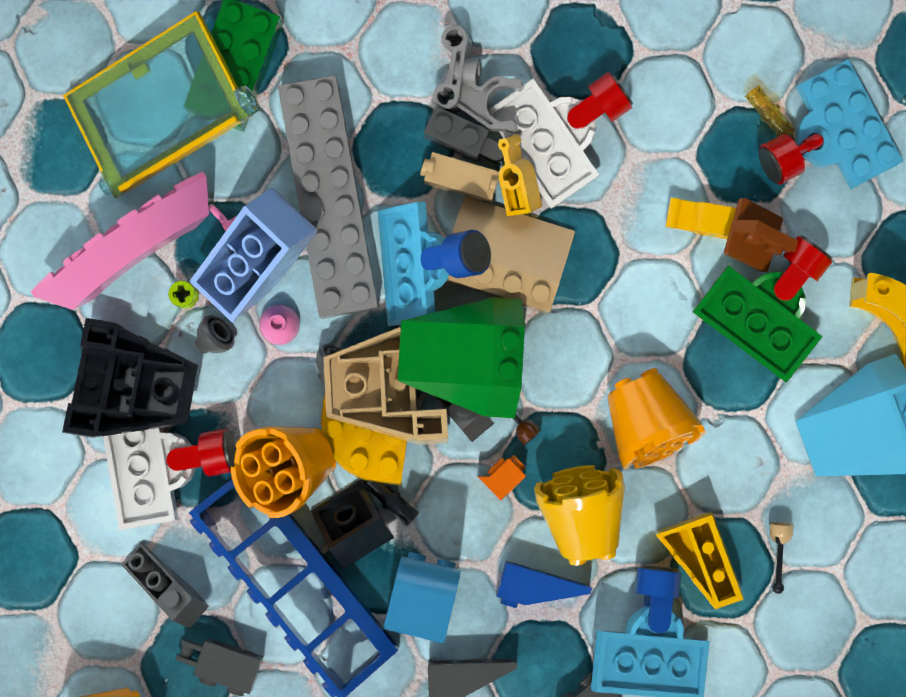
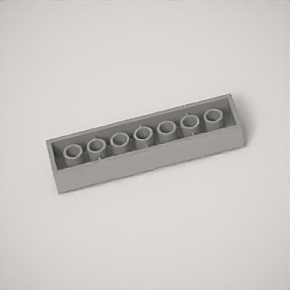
[278,75,379,320]

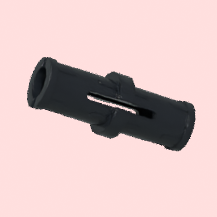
[364,481,419,526]

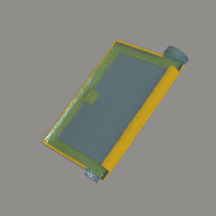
[63,11,260,198]

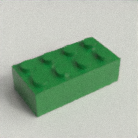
[184,0,283,132]

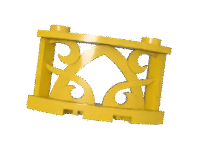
[849,273,906,368]

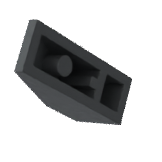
[428,658,517,697]

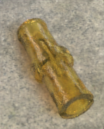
[744,85,796,136]

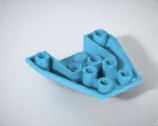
[795,354,906,476]

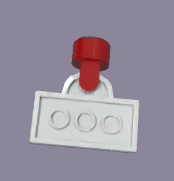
[489,72,633,209]
[103,427,237,530]

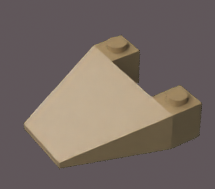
[323,327,448,445]

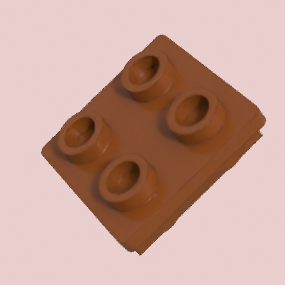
[724,198,798,272]

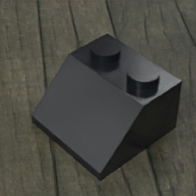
[311,480,394,568]

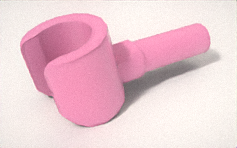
[209,203,236,231]

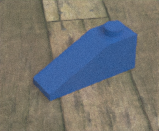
[496,560,592,608]

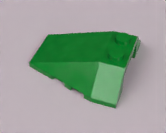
[397,297,525,419]

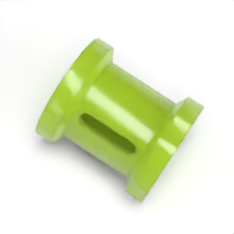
[168,281,199,309]

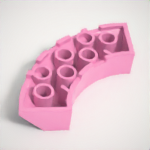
[31,171,209,310]

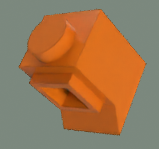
[477,455,526,501]

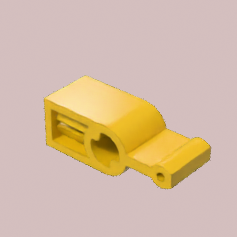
[498,134,542,216]
[665,198,736,240]

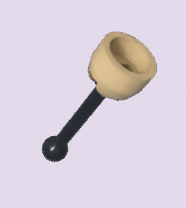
[769,522,794,594]

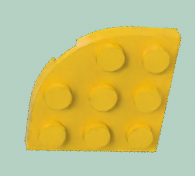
[321,395,407,485]

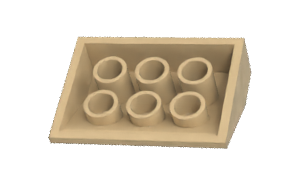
[446,195,575,314]

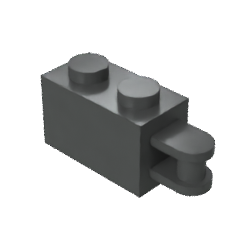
[423,106,504,163]
[175,638,264,696]

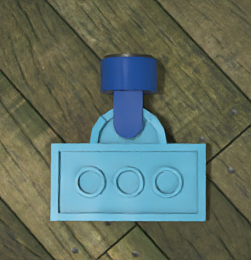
[378,202,491,326]
[591,565,710,697]

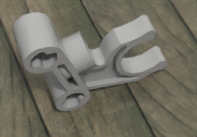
[433,25,524,134]

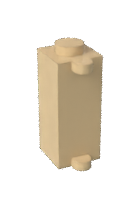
[420,152,499,203]

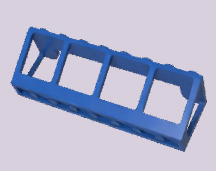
[189,479,399,697]

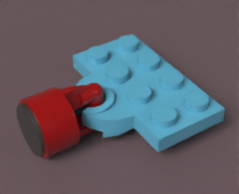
[758,59,904,189]

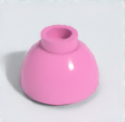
[259,304,300,345]

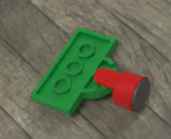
[692,235,833,383]

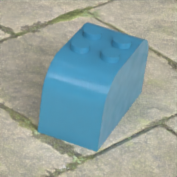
[383,552,461,644]

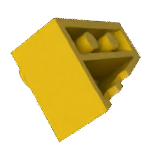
[656,511,744,609]

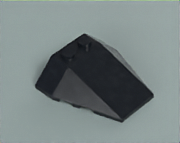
[62,318,198,438]

